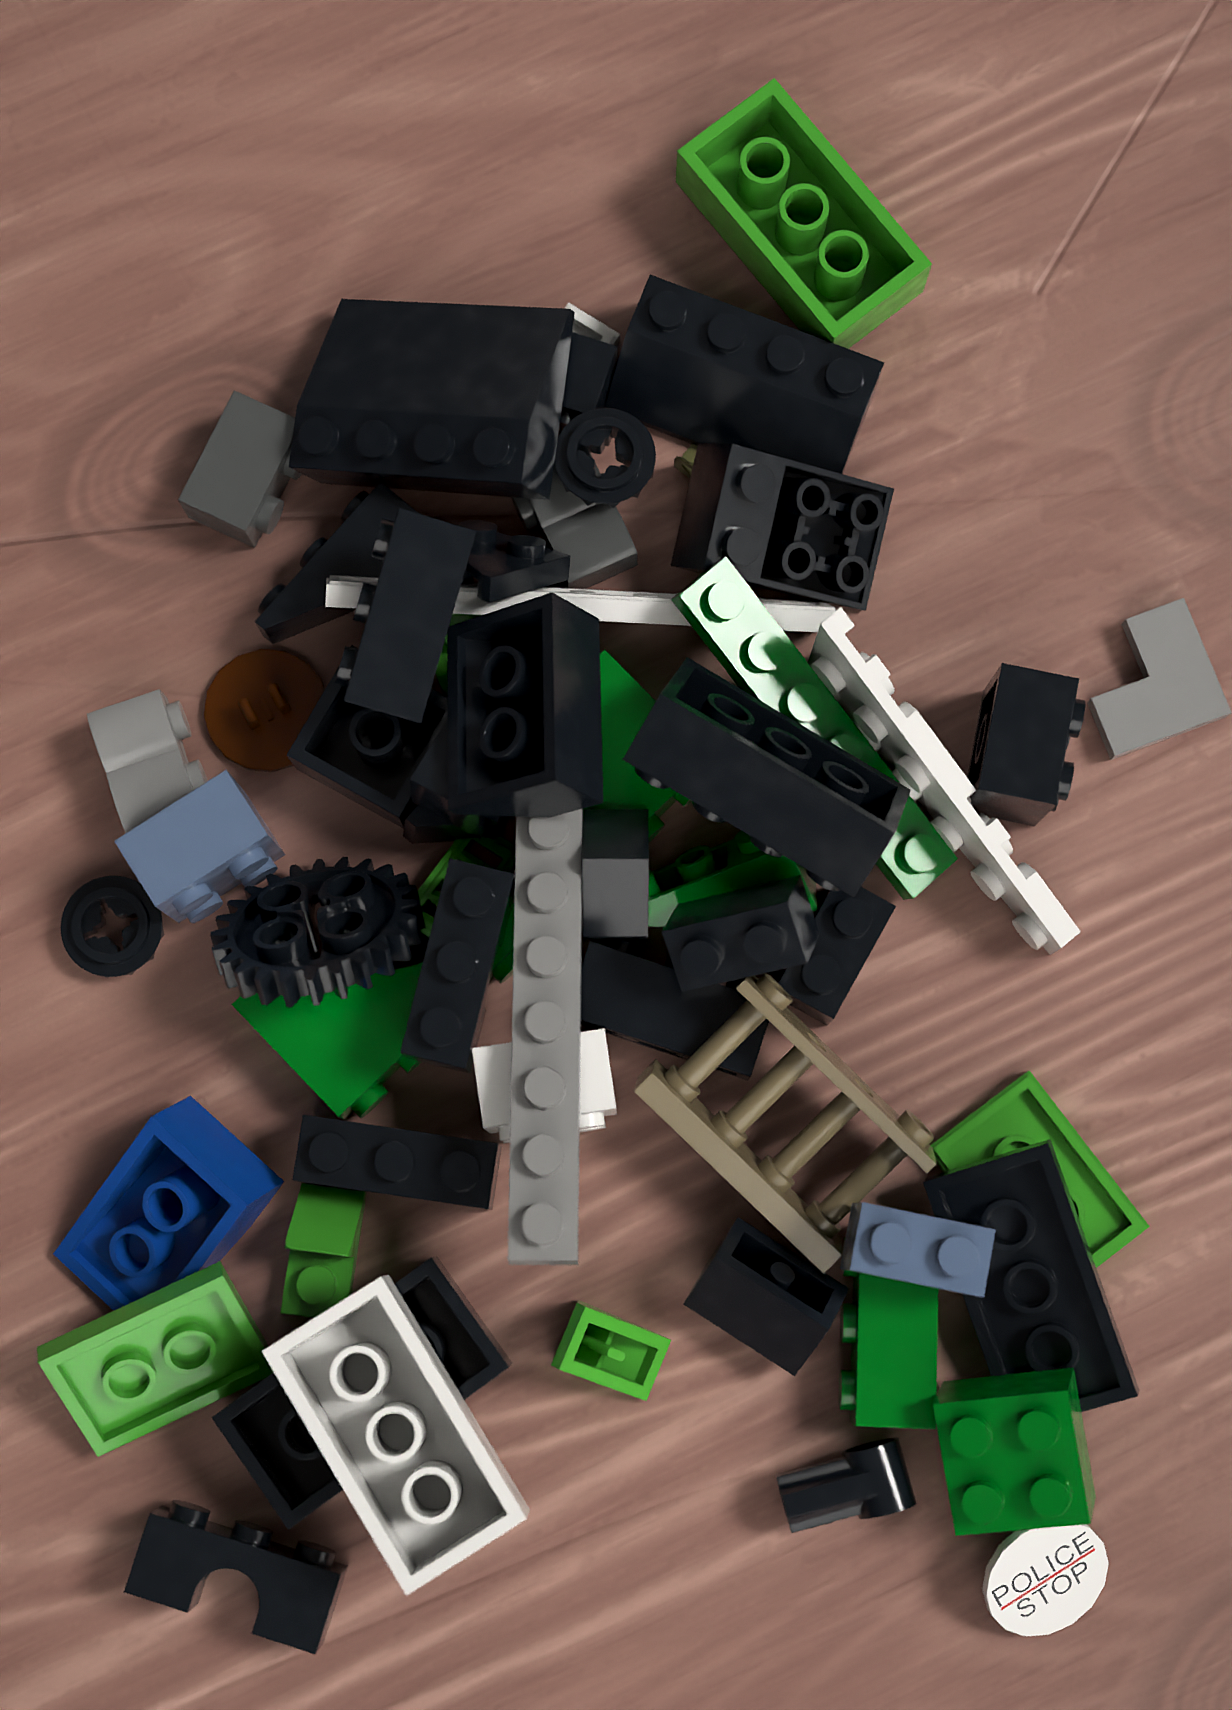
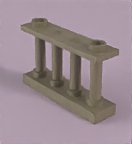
[634,973,936,1273]

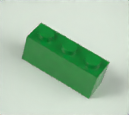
[838,1237,938,1430]

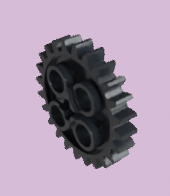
[210,857,425,1008]

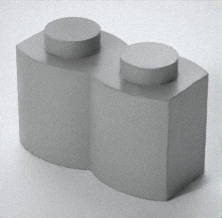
[87,689,208,833]

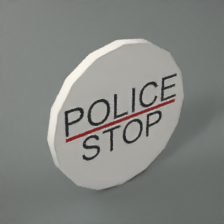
[982,1524,1109,1636]

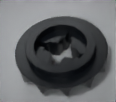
[555,408,656,508]
[61,876,165,978]

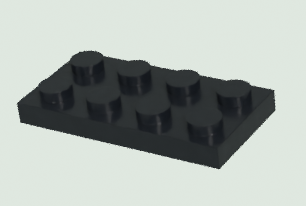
[923,1139,1139,1412]

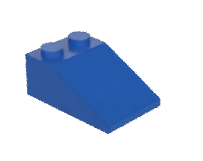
[53,1096,285,1311]

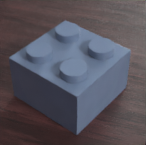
[114,770,286,923]

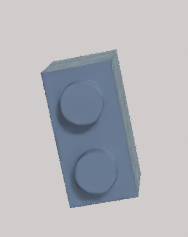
[840,1202,996,1297]

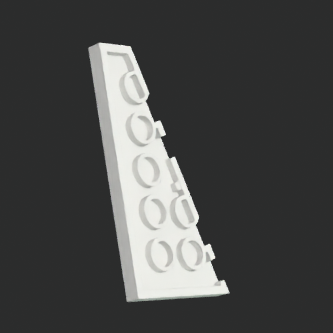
[808,607,1081,955]

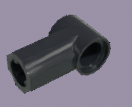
[776,1437,916,1533]

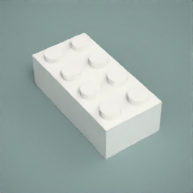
[262,1275,530,1596]

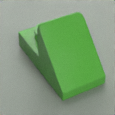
[280,1183,367,1318]

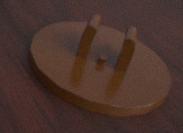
[204,649,325,772]

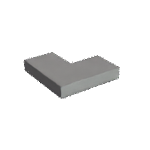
[1087,598,1232,760]

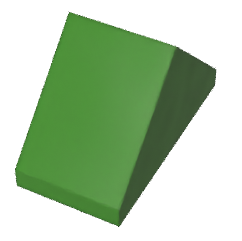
[551,1300,671,1401]

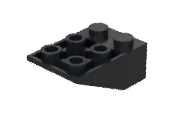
[671,443,894,611]

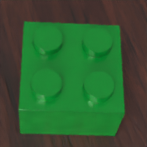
[933,1368,1096,1536]

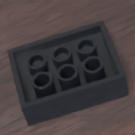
[288,299,575,500]

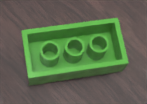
[676,78,932,349]

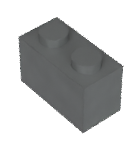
[178,390,302,548]

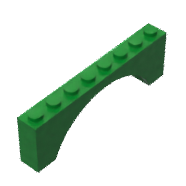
[231,650,692,1120]

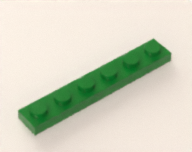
[671,557,958,900]

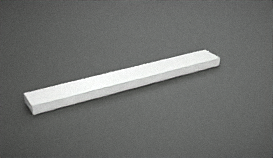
[325,575,836,632]

